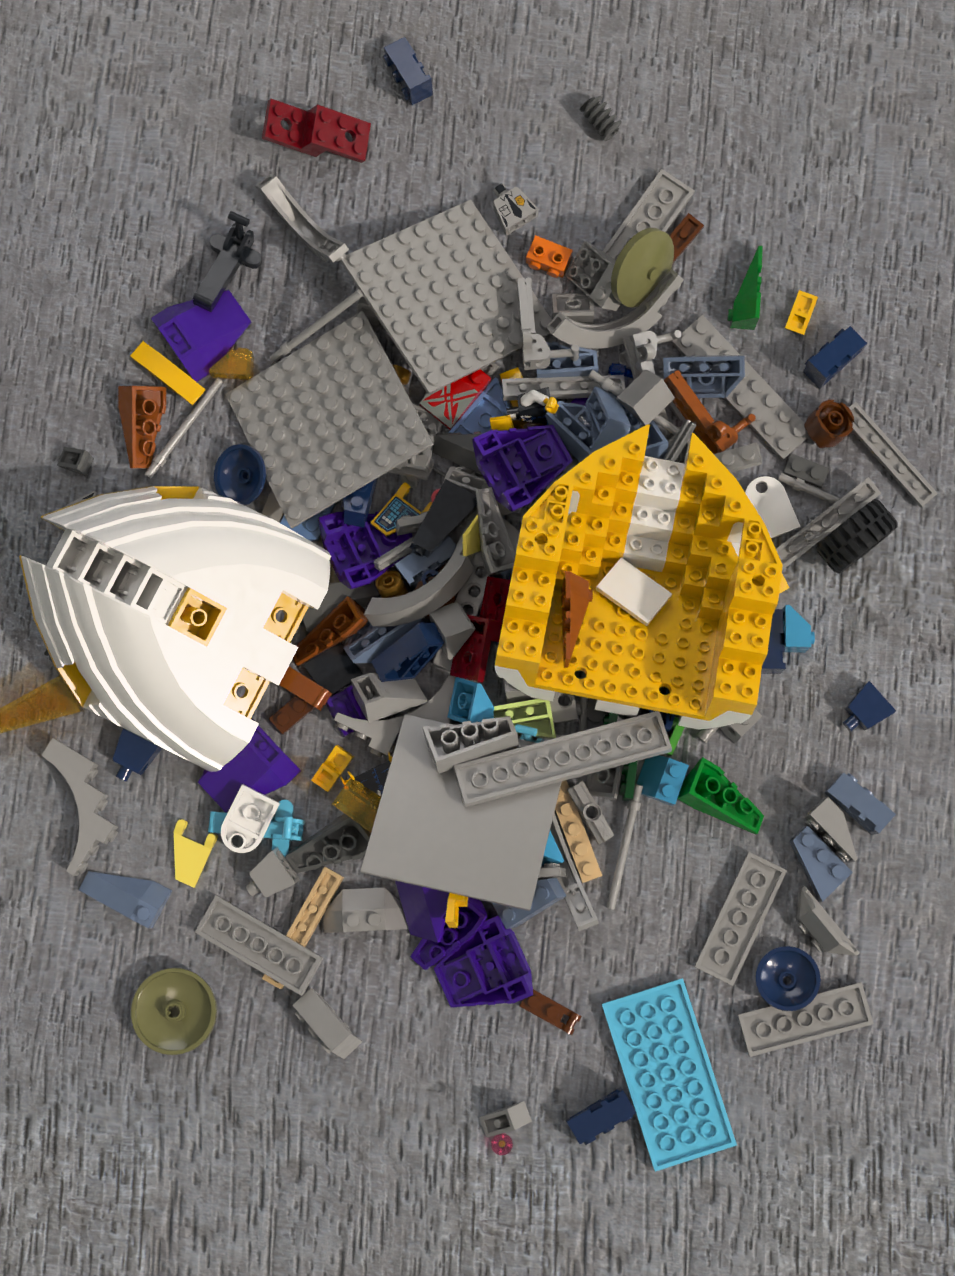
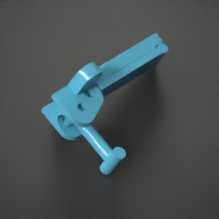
[208,800,305,857]

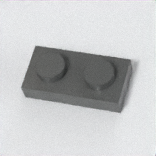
[783,453,829,488]

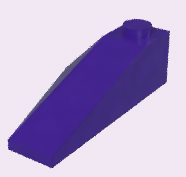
[410,897,487,970]

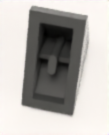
[57,447,94,477]

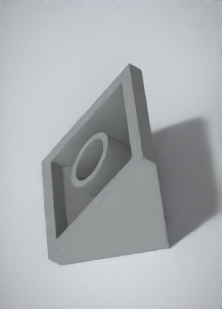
[552,293,594,324]
[616,369,675,426]
[429,602,476,660]
[586,765,623,801]

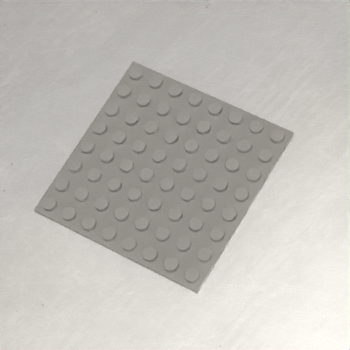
[340,200,552,394]
[225,311,434,528]
[360,714,562,911]

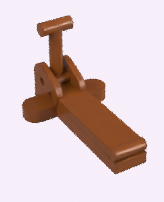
[664,370,756,454]
[279,666,332,711]

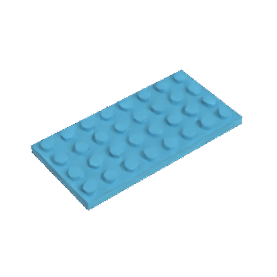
[602,978,737,1172]

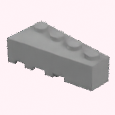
[422,716,519,774]

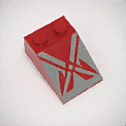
[419,369,491,430]

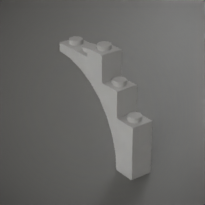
[333,674,456,757]
[41,738,118,876]

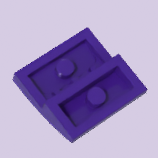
[326,686,367,737]

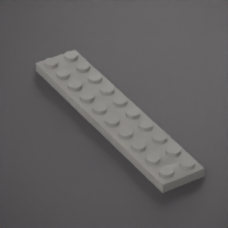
[454,711,672,807]

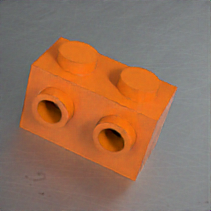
[526,235,573,278]

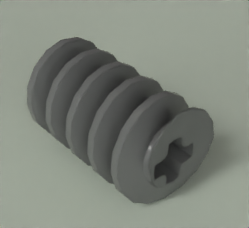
[579,96,622,141]

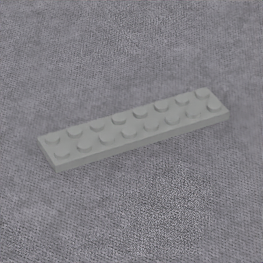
[672,315,810,461]

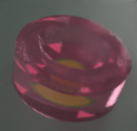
[491,1133,513,1155]

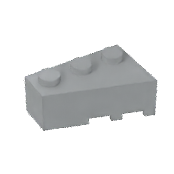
[293,988,363,1059]

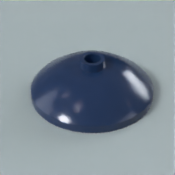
[214,444,266,506]
[756,946,821,1011]

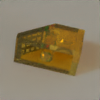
[209,348,254,380]

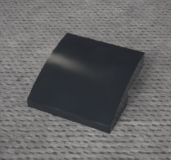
[304,642,363,697]

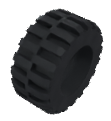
[816,499,898,574]

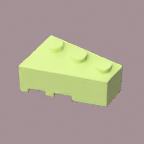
[493,699,556,740]

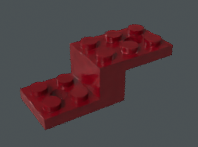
[262,99,371,163]
[450,576,511,682]

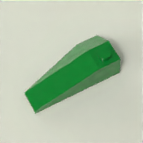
[727,246,763,330]
[677,757,764,835]

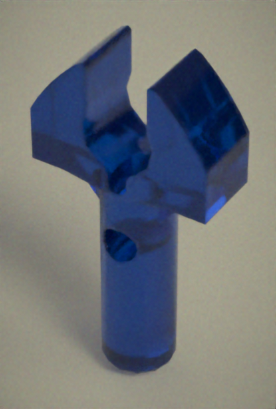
[608,363,634,379]

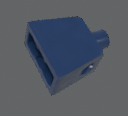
[843,681,896,732]
[112,728,162,782]

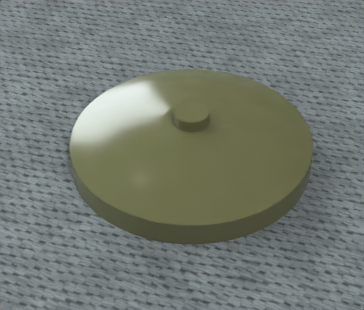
[611,228,674,308]
[131,968,217,1055]

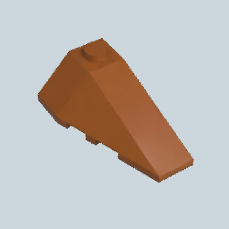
[118,386,166,468]
[561,571,593,668]
[293,596,368,666]

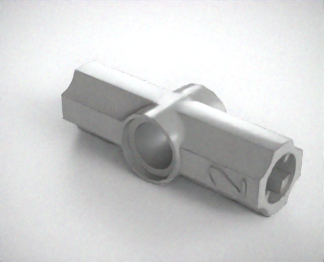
[567,780,614,844]

